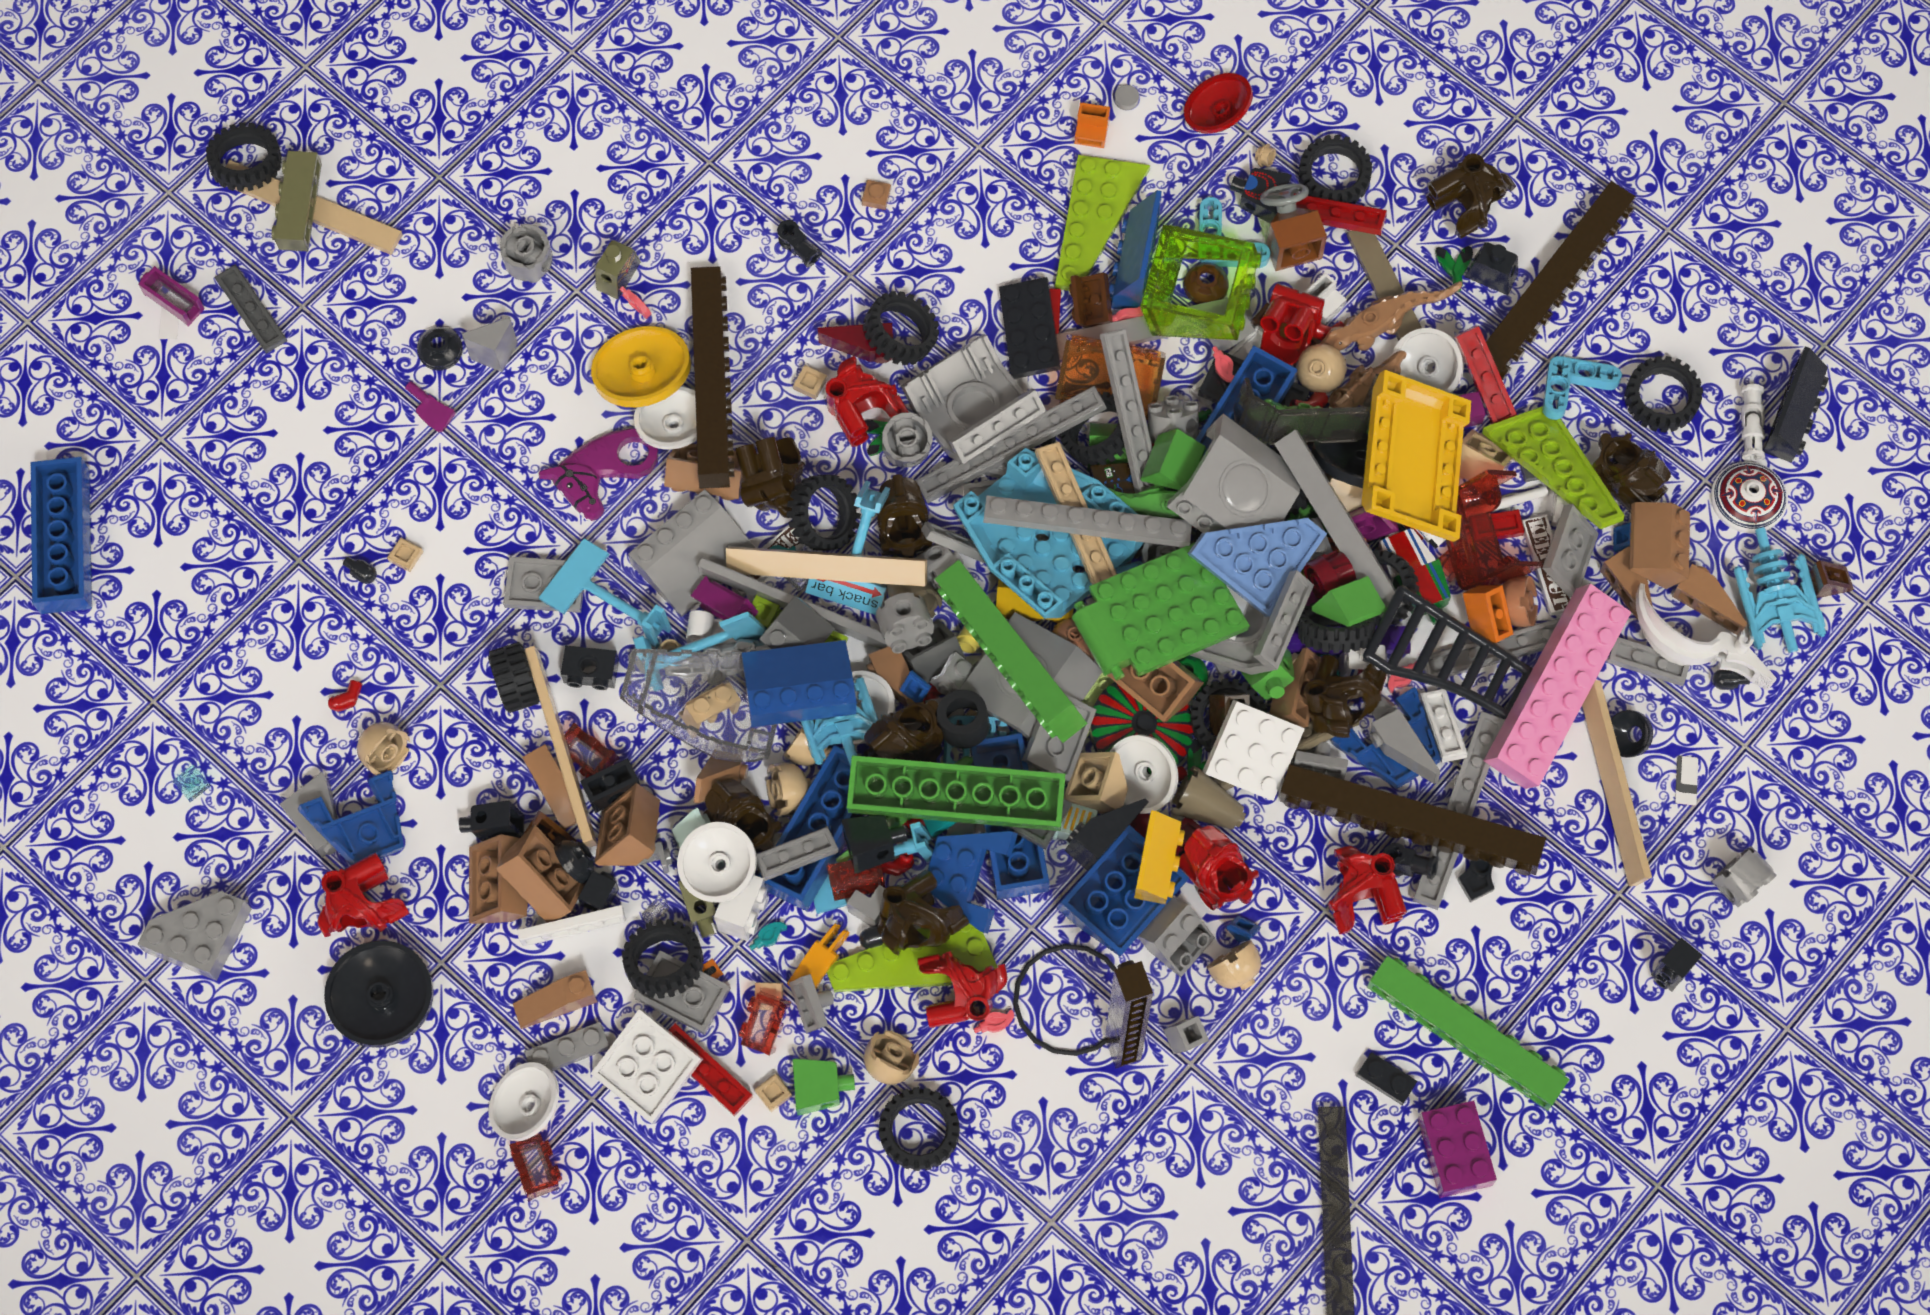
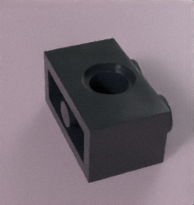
[561,645,619,690]
[580,758,641,813]
[1651,938,1702,992]

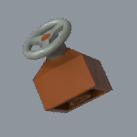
[1260,183,1327,271]

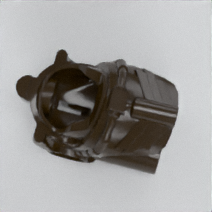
[1426,153,1516,239]
[1592,433,1671,514]
[735,437,805,518]
[877,474,932,558]
[1304,655,1387,738]
[864,698,944,762]
[703,778,782,853]
[877,870,969,956]

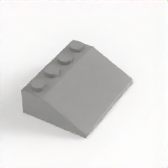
[628,489,755,617]

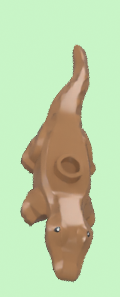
[1321,281,1462,351]
[1302,350,1407,446]

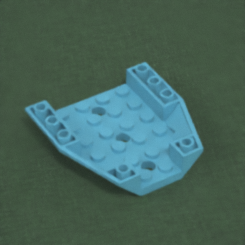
[953,448,1144,619]

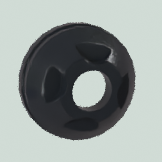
[417,326,463,371]
[1611,710,1653,758]
[554,840,595,884]

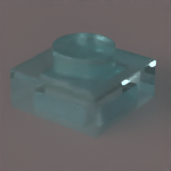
[173,765,211,802]

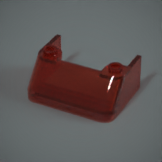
[1446,470,1543,591]

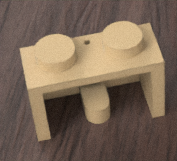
[678,682,741,736]

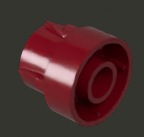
[1303,550,1356,600]

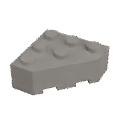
[137,891,252,981]

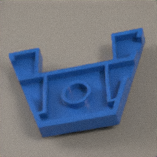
[1331,687,1441,789]
[298,770,404,865]
[928,831,1018,934]

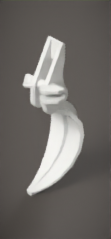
[1636,583,1777,690]

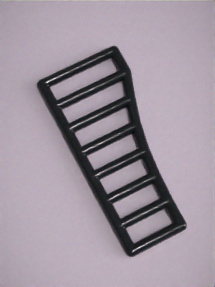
[1363,585,1533,720]

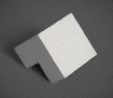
[1305,273,1347,325]

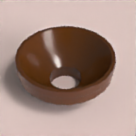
[1184,262,1229,304]

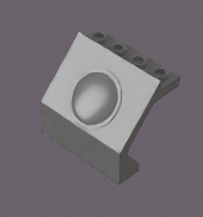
[901,334,1046,464]
[1167,414,1300,533]
[1190,570,1314,675]
[959,612,1102,746]

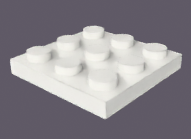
[1203,699,1304,801]
[591,1009,703,1124]

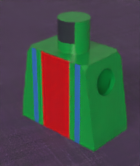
[1393,559,1451,625]

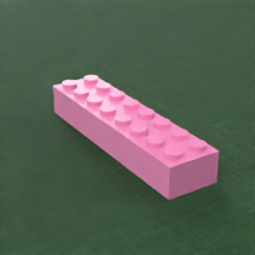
[1483,584,1631,789]

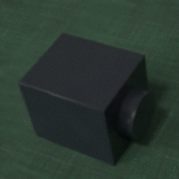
[578,871,619,912]

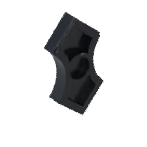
[1457,859,1495,903]

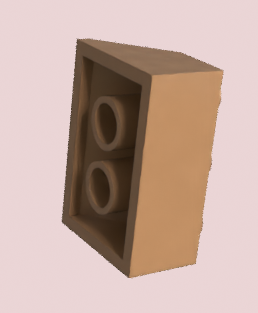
[664,443,744,500]
[1629,502,1690,589]
[1107,661,1204,723]
[595,783,660,866]
[496,825,586,923]
[469,834,528,924]

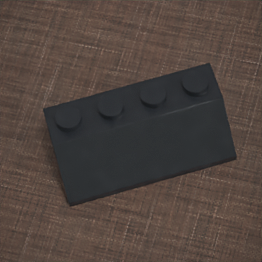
[1763,346,1829,463]

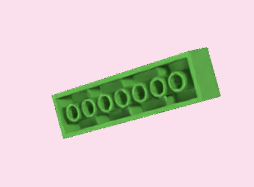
[935,560,1088,743]
[847,755,1065,831]

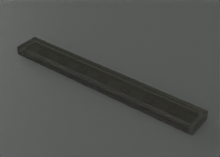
[1317,1107,1354,1315]

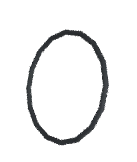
[1013,944,1117,1056]

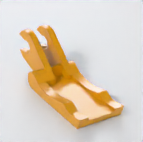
[787,923,850,988]

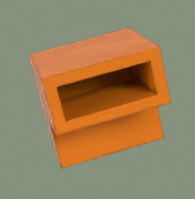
[1074,102,1110,148]

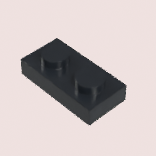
[1356,1052,1418,1106]

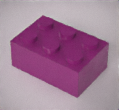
[1417,1101,1497,1198]

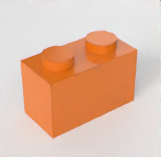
[1463,585,1513,643]

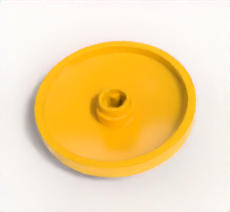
[591,326,691,408]

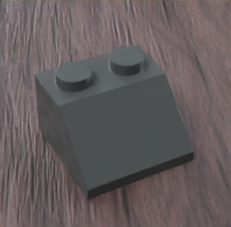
[760,595,835,649]
[902,619,966,684]

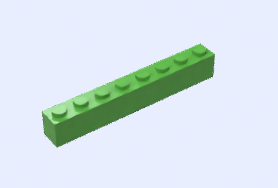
[1367,956,1570,1111]

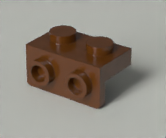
[1069,272,1113,328]

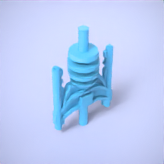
[1734,527,1826,653]
[801,677,878,767]

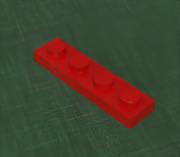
[1294,193,1387,236]
[1454,325,1517,424]
[668,1023,753,1117]

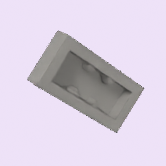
[1293,742,1348,780]
[789,974,834,1034]

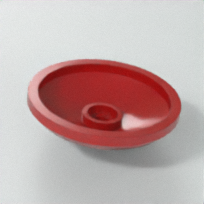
[1184,73,1253,134]

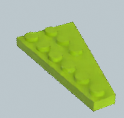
[1055,155,1150,291]
[1482,406,1625,529]
[827,923,998,993]

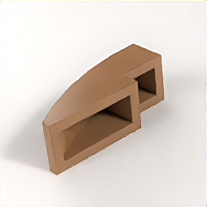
[522,744,577,830]

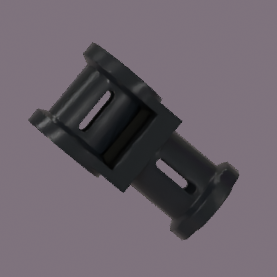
[777,220,822,268]
[1383,843,1438,880]

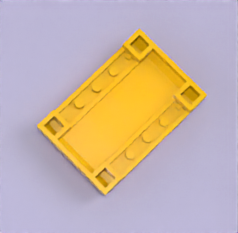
[1361,370,1471,542]

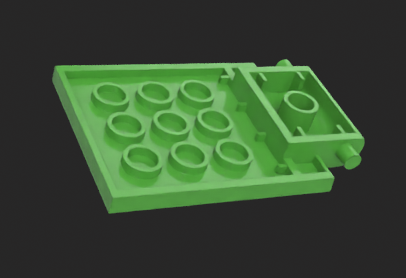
[1072,543,1250,680]

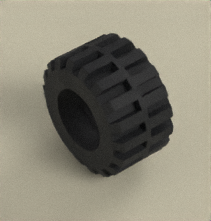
[488,642,540,713]

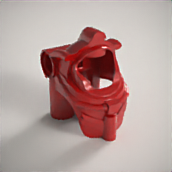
[1260,283,1325,365]
[826,356,909,447]
[1179,826,1259,911]
[1327,846,1407,935]
[317,852,410,937]
[918,951,1008,1028]

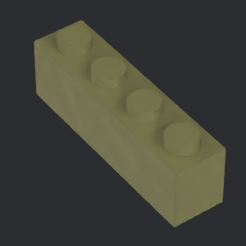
[272,151,322,252]

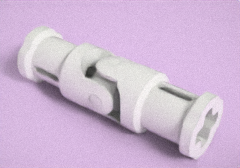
[1741,384,1765,462]

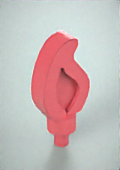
[619,286,652,320]
[1112,306,1145,322]
[1212,346,1234,383]
[1388,662,1416,693]
[973,1010,1014,1033]

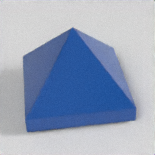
[1613,522,1631,552]
[900,671,932,703]
[1226,916,1261,943]

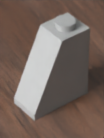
[280,772,338,858]

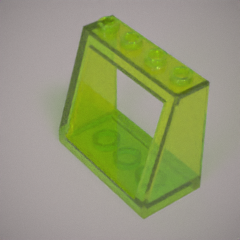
[1140,225,1261,340]

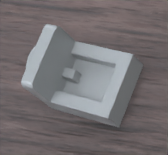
[930,652,975,696]
[636,842,673,874]

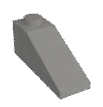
[1369,709,1440,784]

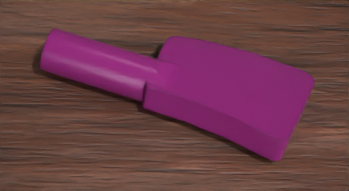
[405,381,456,433]

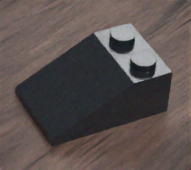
[1064,799,1149,871]

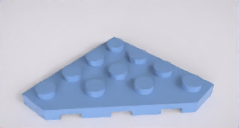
[1188,518,1327,617]

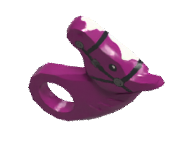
[539,429,659,521]

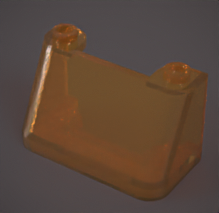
[1055,334,1166,420]

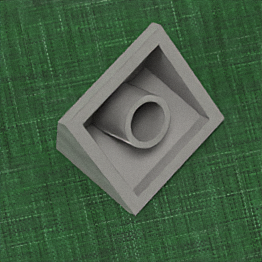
[462,317,518,372]

